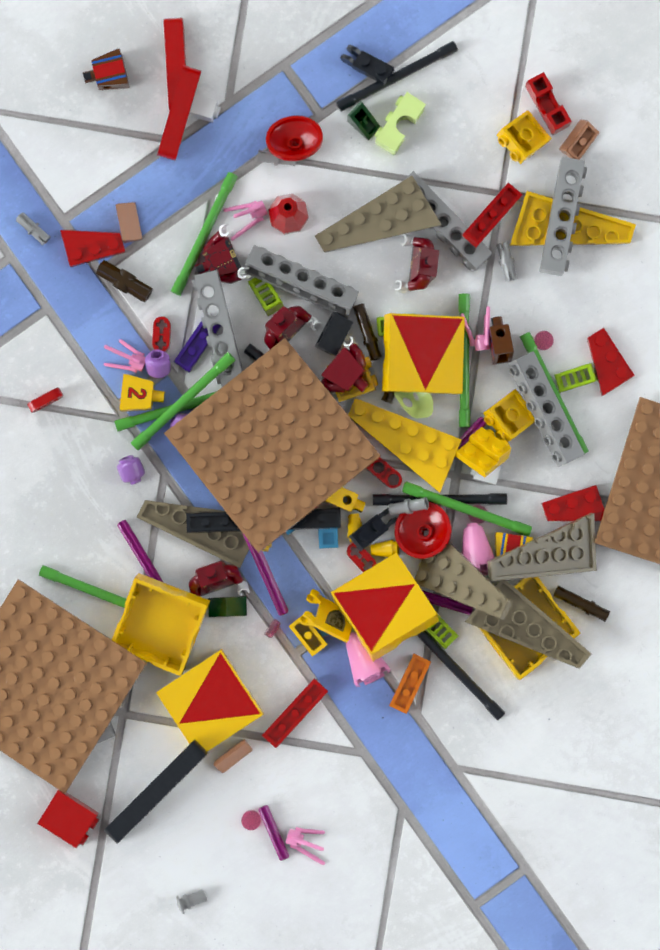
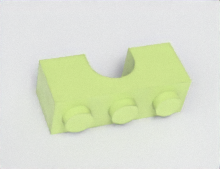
[374,92,426,155]

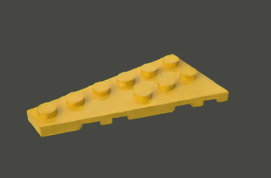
[510,191,636,246]
[348,398,462,493]

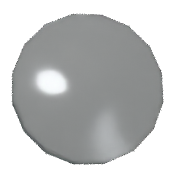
[176,889,207,914]

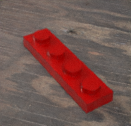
[462,182,523,247]
[262,678,328,748]

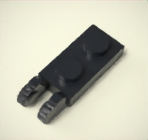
[340,44,394,85]
[349,508,397,552]

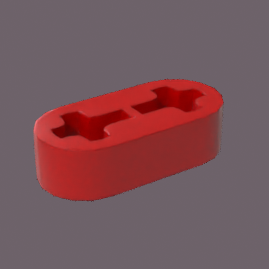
[152,316,171,352]
[27,387,64,413]
[347,543,377,572]

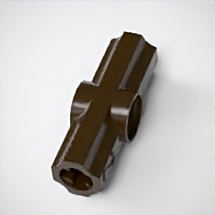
[95,259,153,303]

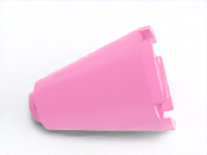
[462,523,495,576]
[345,631,390,687]

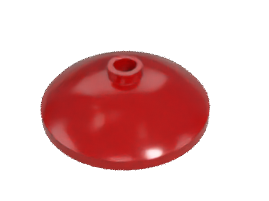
[266,116,323,161]
[395,502,452,559]

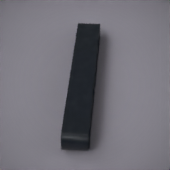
[104,739,208,844]

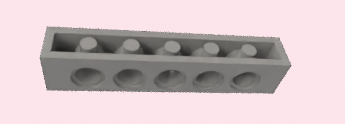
[539,157,587,276]
[403,171,493,271]
[244,245,359,318]
[192,270,243,387]
[507,351,585,467]

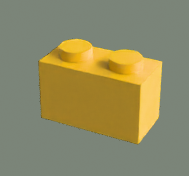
[289,614,328,657]

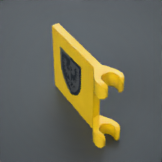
[300,589,352,643]

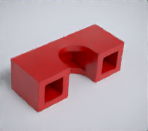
[525,72,572,136]

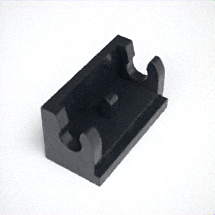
[314,312,353,356]

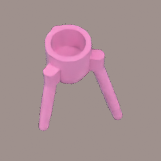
[223,200,267,241]
[460,306,490,351]
[104,339,146,373]
[286,827,325,865]

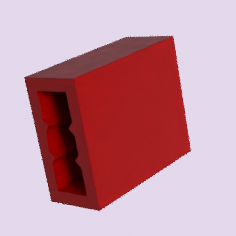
[37,790,100,848]

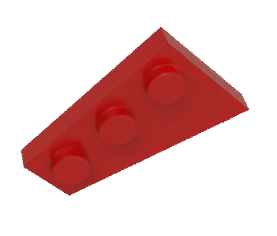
[60,230,126,267]
[587,328,635,396]
[541,485,605,521]

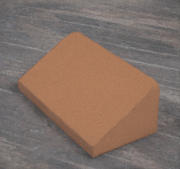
[559,119,600,160]
[115,202,143,243]
[213,739,252,773]

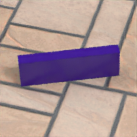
[173,321,221,373]

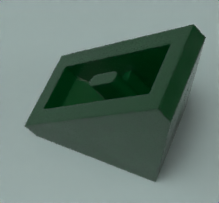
[347,101,380,141]
[208,596,247,617]

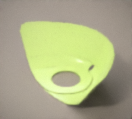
[394,392,433,418]

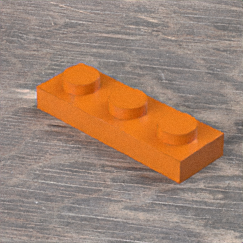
[389,653,431,714]

